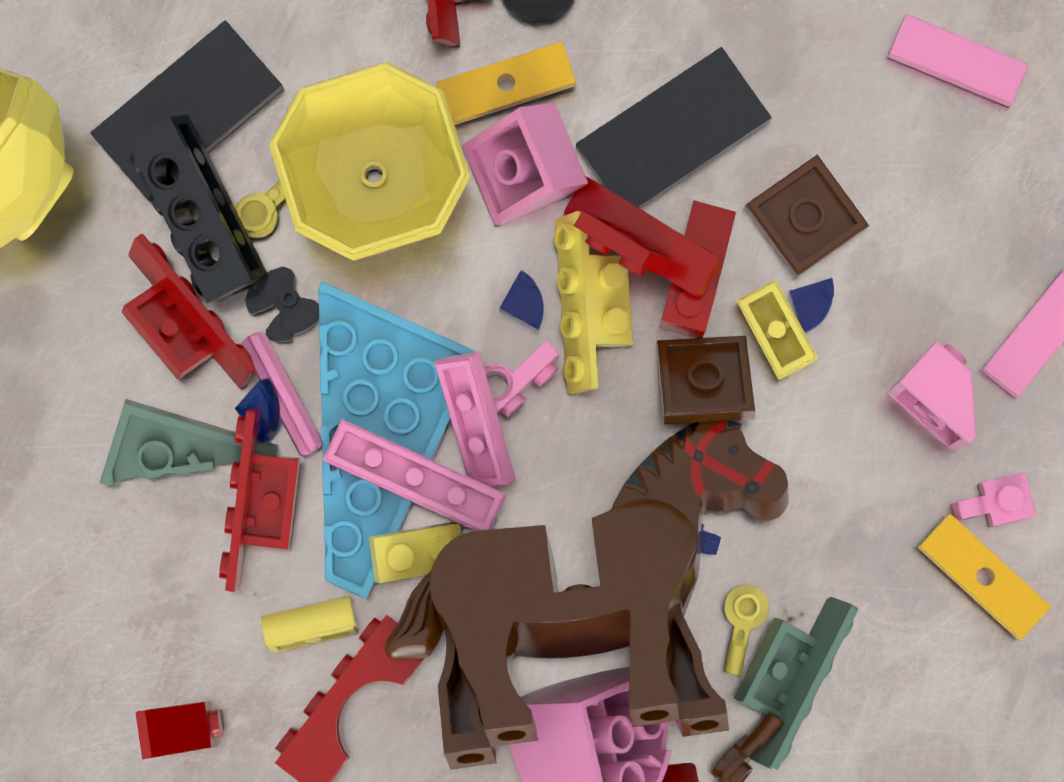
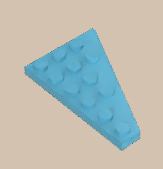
[318,281,481,600]

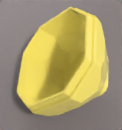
[269,62,471,261]
[0,68,74,248]

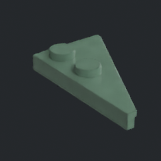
[99,399,277,485]

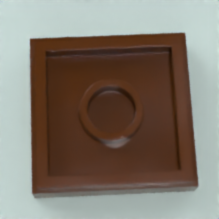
[744,154,870,278]
[657,336,755,424]

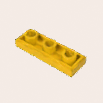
[436,41,576,125]
[918,514,1052,640]

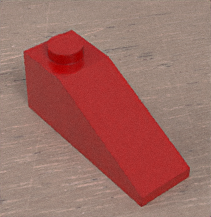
[659,200,736,338]
[135,701,223,760]

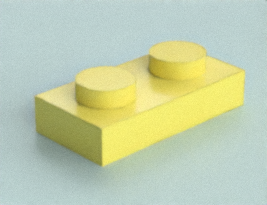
[369,522,462,583]

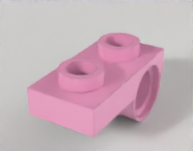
[484,341,559,418]

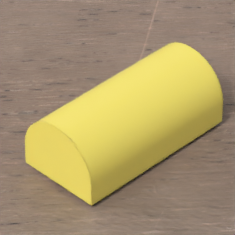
[736,279,819,380]
[261,595,360,653]

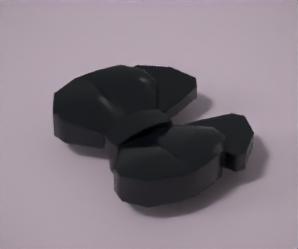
[245,266,319,342]

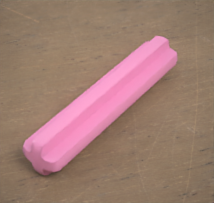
[242,332,322,456]

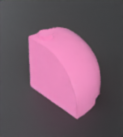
[510,667,676,782]

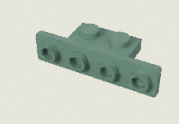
[734,597,858,771]

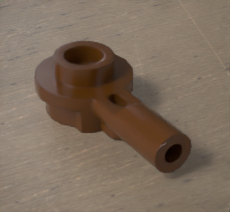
[711,711,784,782]

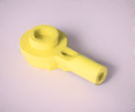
[235,179,285,238]
[723,585,769,676]

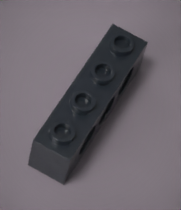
[126,114,268,303]

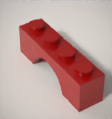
[275,614,424,782]

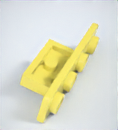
[554,211,633,394]

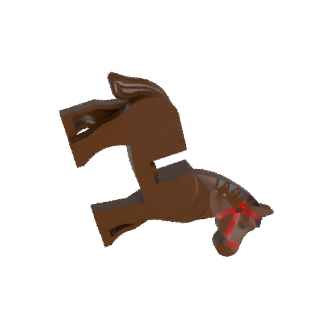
[385,421,789,770]

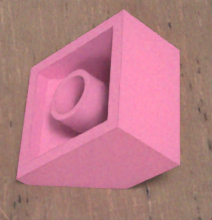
[462,103,588,226]
[887,342,976,452]

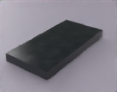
[90,20,284,201]
[576,46,772,208]

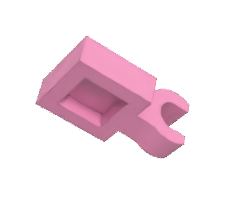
[951,472,1037,527]

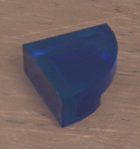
[499,270,544,332]
[788,278,834,334]
[234,378,280,443]

